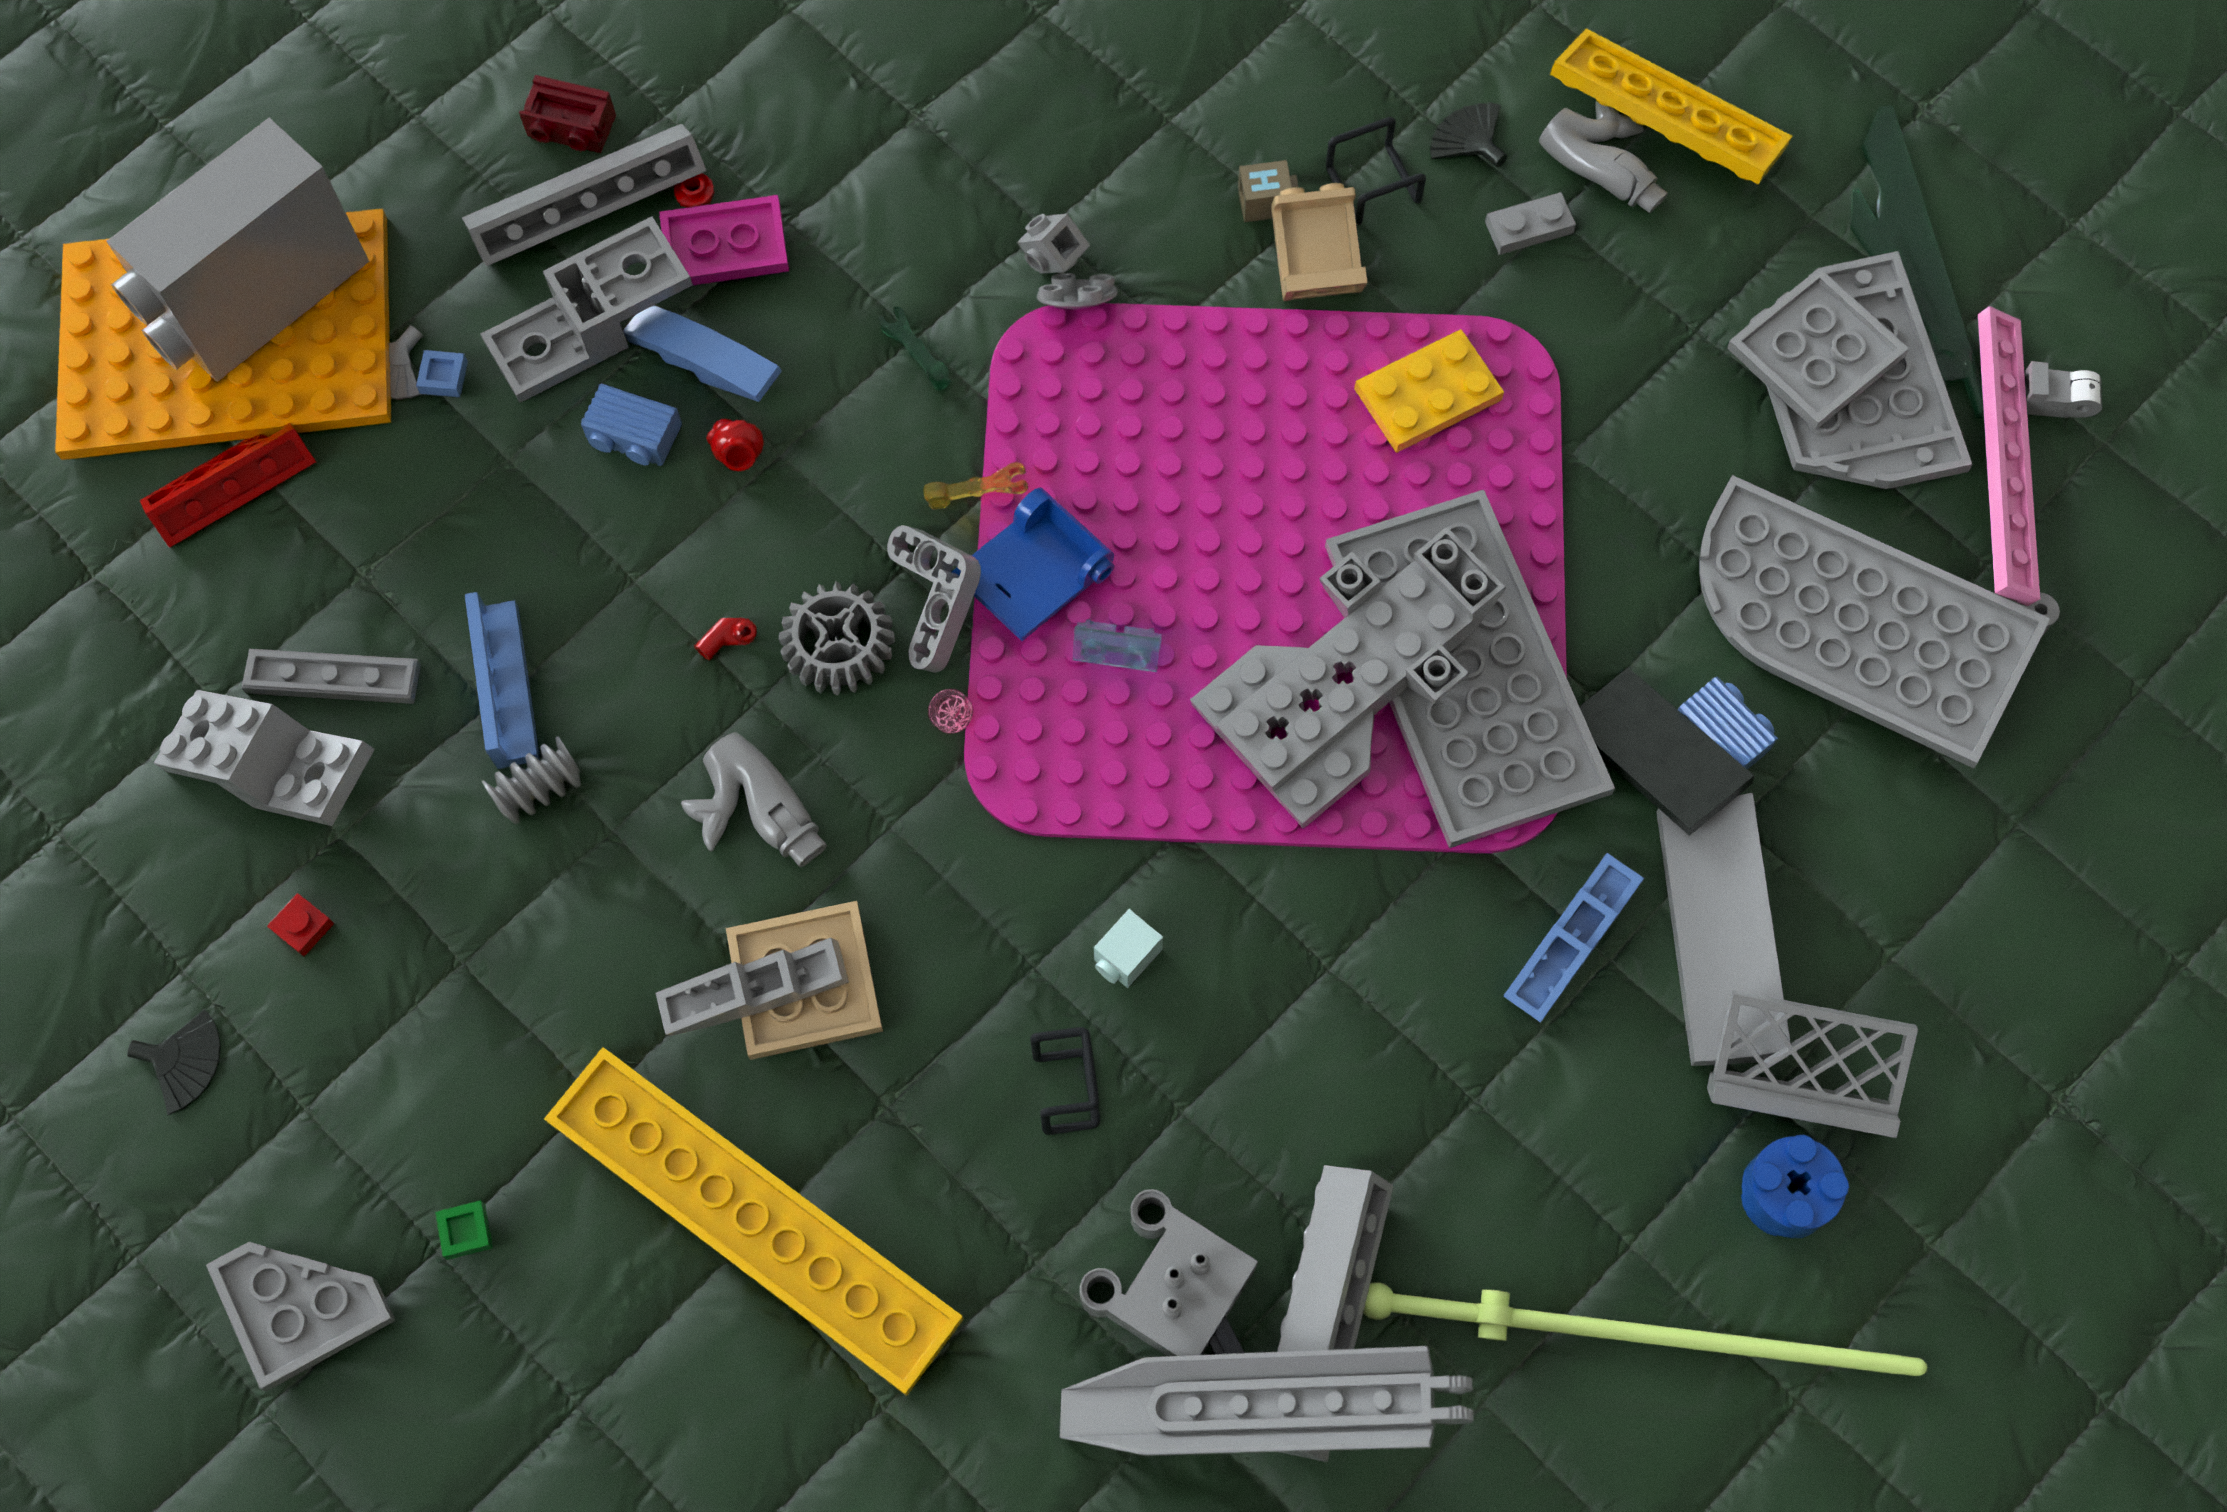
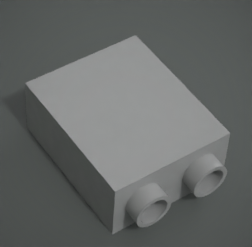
[106,118,370,382]

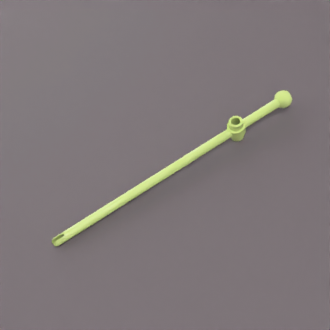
[1363,1282,1927,1376]

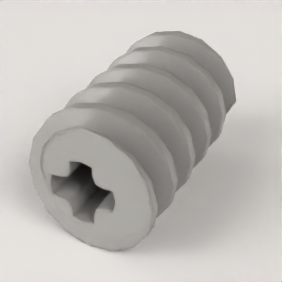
[482,736,581,825]

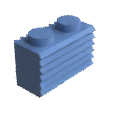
[581,383,682,466]
[1678,676,1778,769]

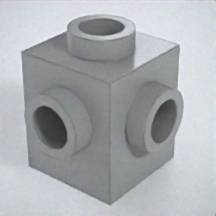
[1017,214,1090,274]

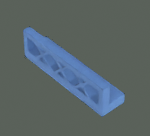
[465,592,540,769]

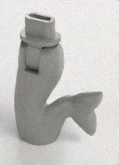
[1539,101,1668,214]
[681,732,827,867]

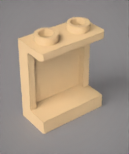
[1271,183,1367,301]

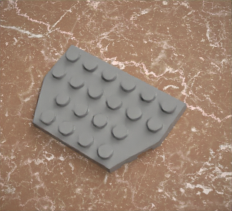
[1749,251,1972,489]

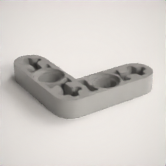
[887,525,981,673]

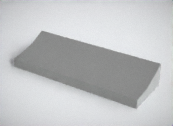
[1656,793,1790,1066]

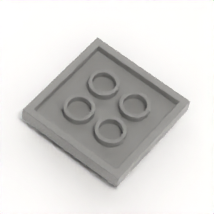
[1727,268,1909,431]

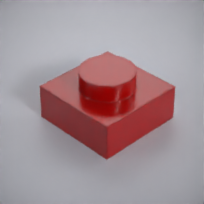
[267,893,334,957]

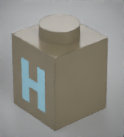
[1238,160,1298,222]

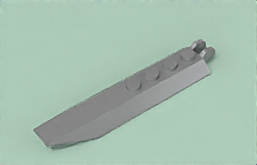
[1060,1346,1473,1456]

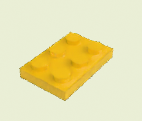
[1354,329,1504,453]

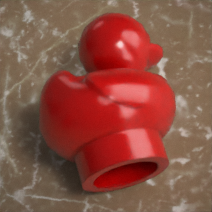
[706,419,764,471]

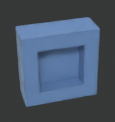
[416,350,468,397]

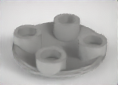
[1037,273,1118,310]

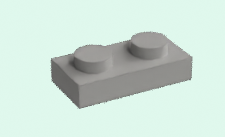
[1485,192,1576,255]

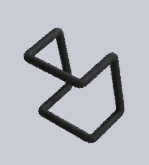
[1326,117,1426,225]
[1030,1027,1100,1135]

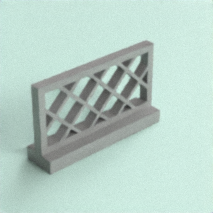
[1707,990,1918,1138]

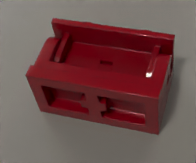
[519,75,616,153]

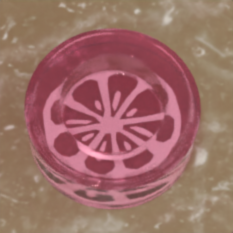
[928,689,973,734]

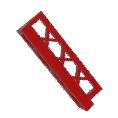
[139,423,316,548]

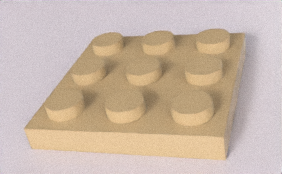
[726,901,883,1060]

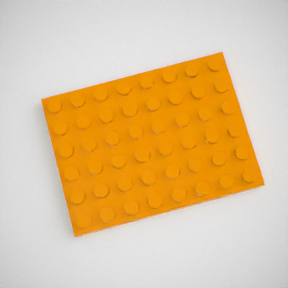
[55,208,391,460]

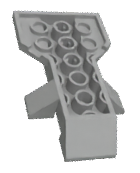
[1190,527,1506,829]

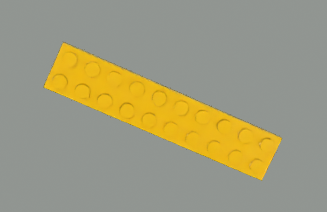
[544,1047,964,1396]

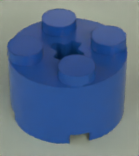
[1741,1135,1849,1238]

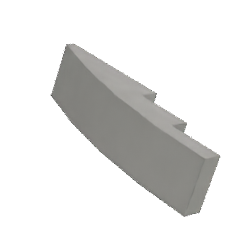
[656,938,849,1036]

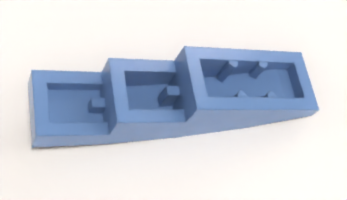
[623,305,782,402]
[1503,853,1644,1023]

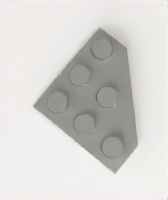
[206,1242,396,1391]

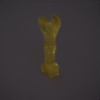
[923,462,1028,509]

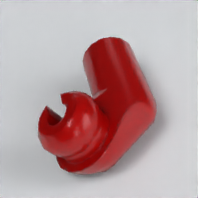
[694,618,757,660]

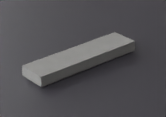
[241,649,421,704]

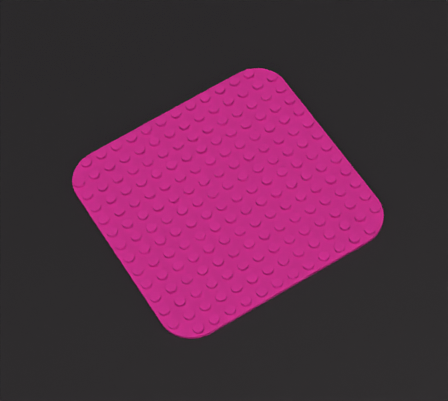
[964,303,1567,854]

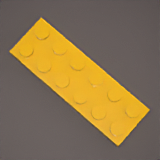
[1550,28,1792,184]

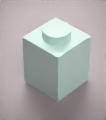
[1094,909,1163,988]

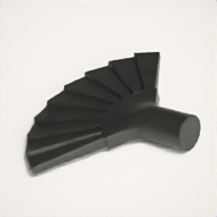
[1430,102,1507,168]
[127,1009,221,1115]

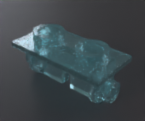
[1072,619,1162,672]

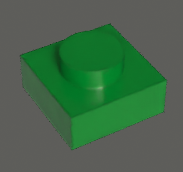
[435,1200,493,1260]

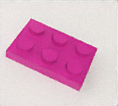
[659,195,789,285]

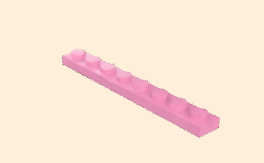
[1978,306,2040,606]

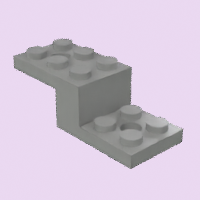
[480,216,692,403]
[154,690,375,826]

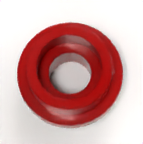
[674,173,714,208]

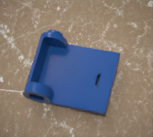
[952,487,1115,641]

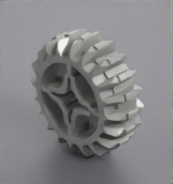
[779,581,895,696]

